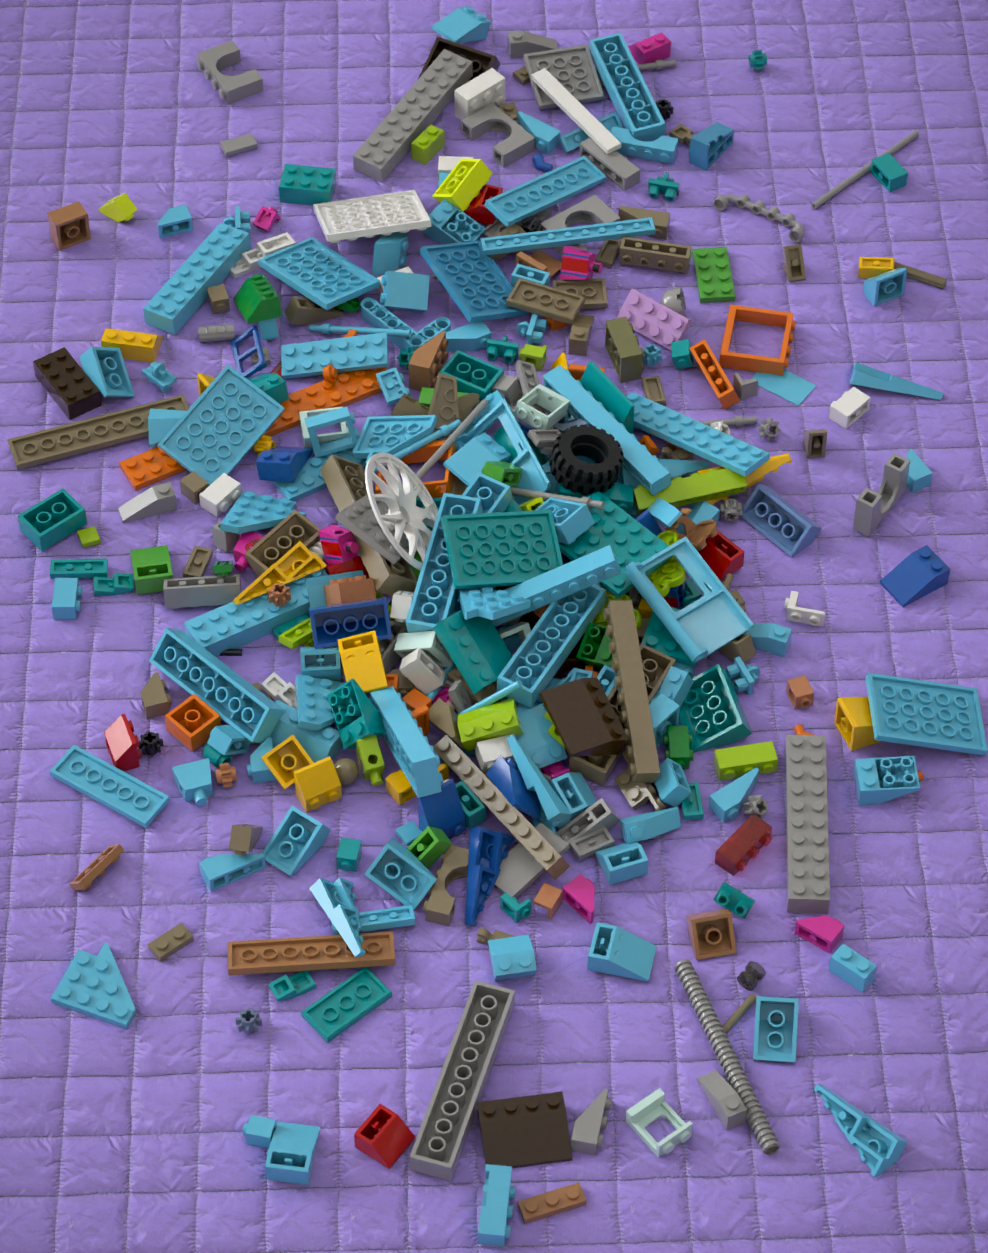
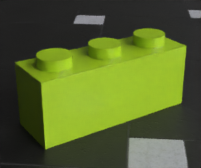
[713,741,778,780]

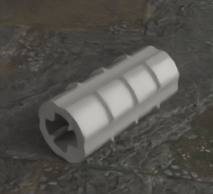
[198,324,235,343]

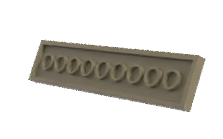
[7,394,189,470]

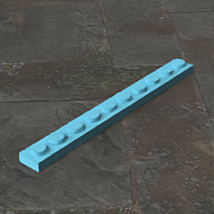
[481,217,655,256]

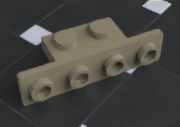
[614,750,666,811]

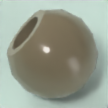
[334,758,359,785]

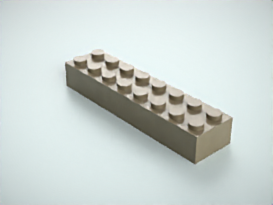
[568,643,676,786]

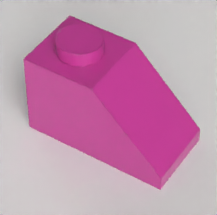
[562,874,595,924]
[795,915,844,953]

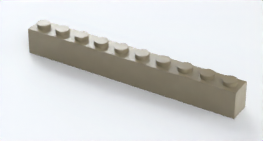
[603,600,660,783]
[433,734,570,880]

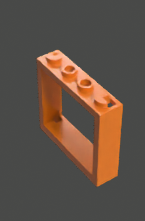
[719,305,796,376]
[375,440,457,502]

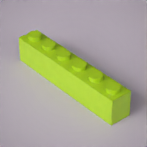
[633,468,748,516]

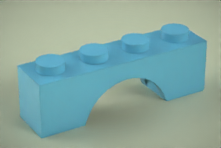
[610,126,678,164]

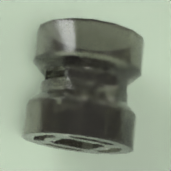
[737,961,766,991]

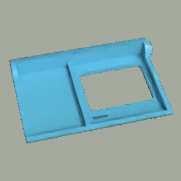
[454,398,552,505]
[625,537,754,663]

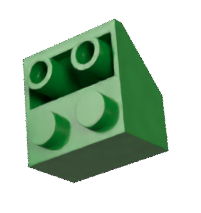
[576,622,613,671]

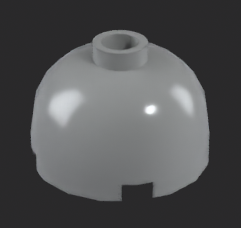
[660,287,687,318]

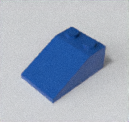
[255,446,313,482]
[880,545,950,607]
[486,755,541,820]
[418,779,466,839]

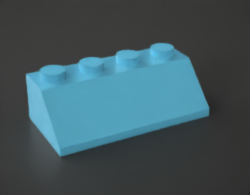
[270,700,343,763]

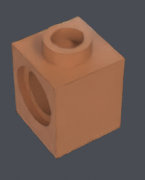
[786,675,814,709]

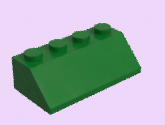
[233,274,282,324]

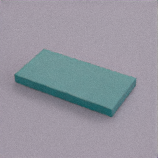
[301,967,392,1043]

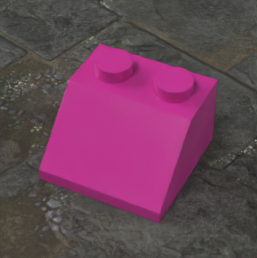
[628,32,671,64]

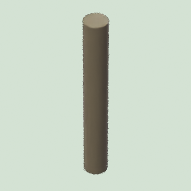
[722,994,756,1034]

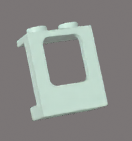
[626,1088,693,1158]

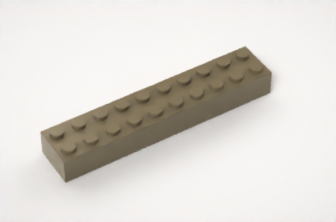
[320,454,418,597]

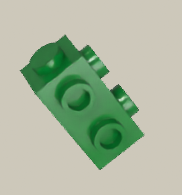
[663,726,694,769]

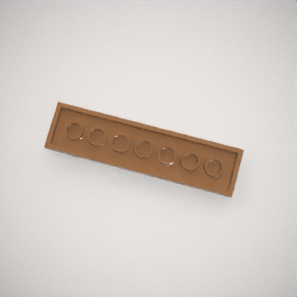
[228,932,395,976]

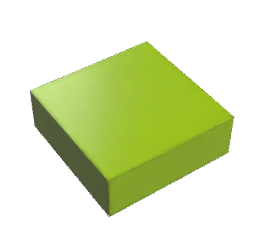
[77,526,101,548]

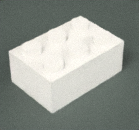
[454,68,505,120]

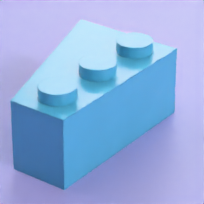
[478,1164,516,1247]

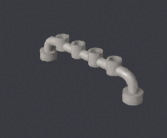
[713,194,804,242]

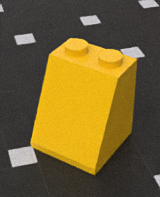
[834,697,881,751]

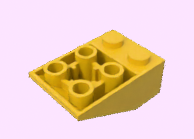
[338,630,388,693]

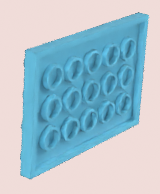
[258,237,380,310]
[158,364,285,486]
[865,673,988,756]

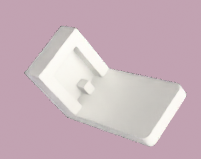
[784,591,826,627]

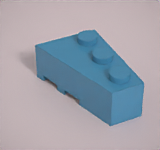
[688,122,734,171]

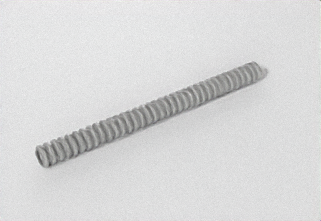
[674,960,781,1155]

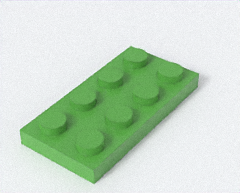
[692,247,735,303]

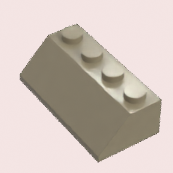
[245,509,321,577]

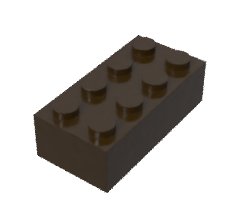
[33,347,102,420]

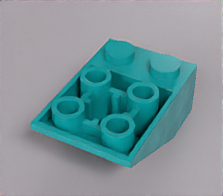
[327,679,386,749]

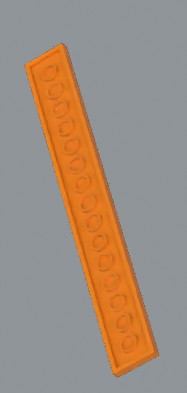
[119,367,388,491]

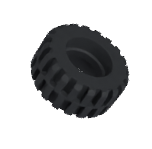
[549,425,624,495]

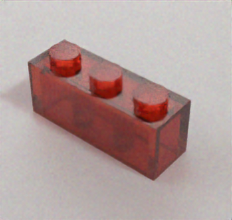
[715,814,772,876]

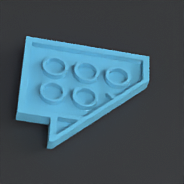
[353,415,438,465]
[220,491,306,534]
[458,587,531,620]
[295,674,371,731]
[51,942,136,1029]

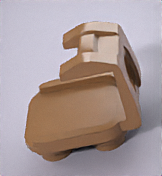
[665,508,718,551]

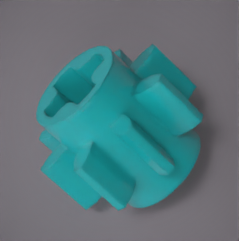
[749,50,767,71]
[397,347,414,370]

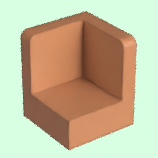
[534,883,563,920]

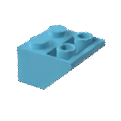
[300,646,341,682]
[549,772,597,821]
[595,842,648,885]

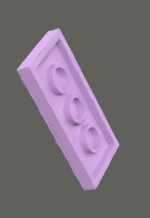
[617,288,692,351]

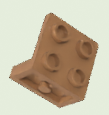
[516,249,562,279]

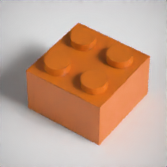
[165,694,221,752]

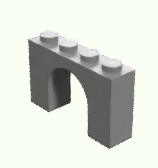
[196,40,263,104]
[461,103,535,168]
[540,195,620,257]
[853,453,910,537]

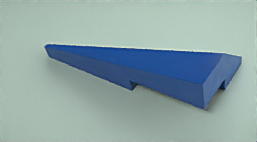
[465,827,515,926]

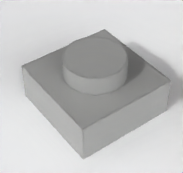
[251,347,271,366]

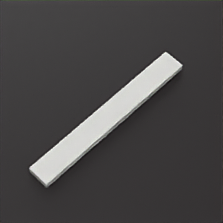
[531,68,621,154]

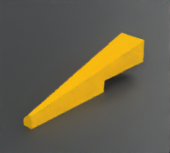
[697,453,792,506]
[232,541,327,605]

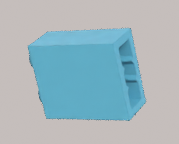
[380,271,430,312]

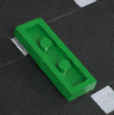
[213,560,234,576]

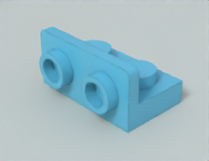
[376,367,411,406]

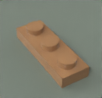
[69,844,124,891]
[517,1182,587,1224]

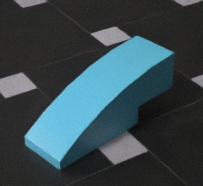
[647,498,683,528]

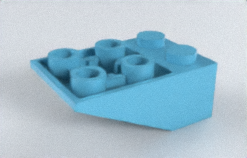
[421,199,486,244]
[853,756,920,805]
[587,922,657,982]
[265,1122,321,1185]

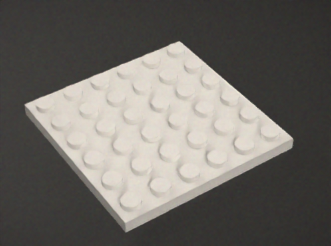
[313,190,431,243]

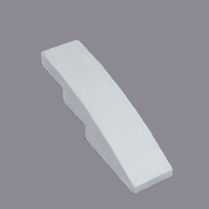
[230,232,296,279]
[260,672,297,710]

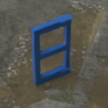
[231,325,267,378]

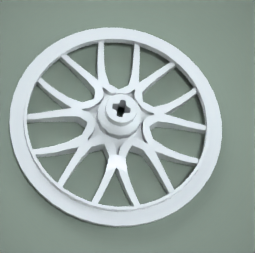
[365,452,438,571]

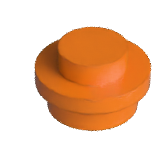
[323,364,338,382]

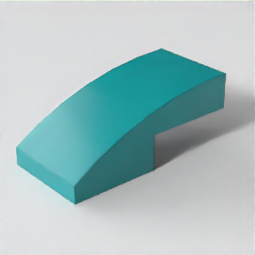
[93,573,134,596]
[268,971,317,1002]

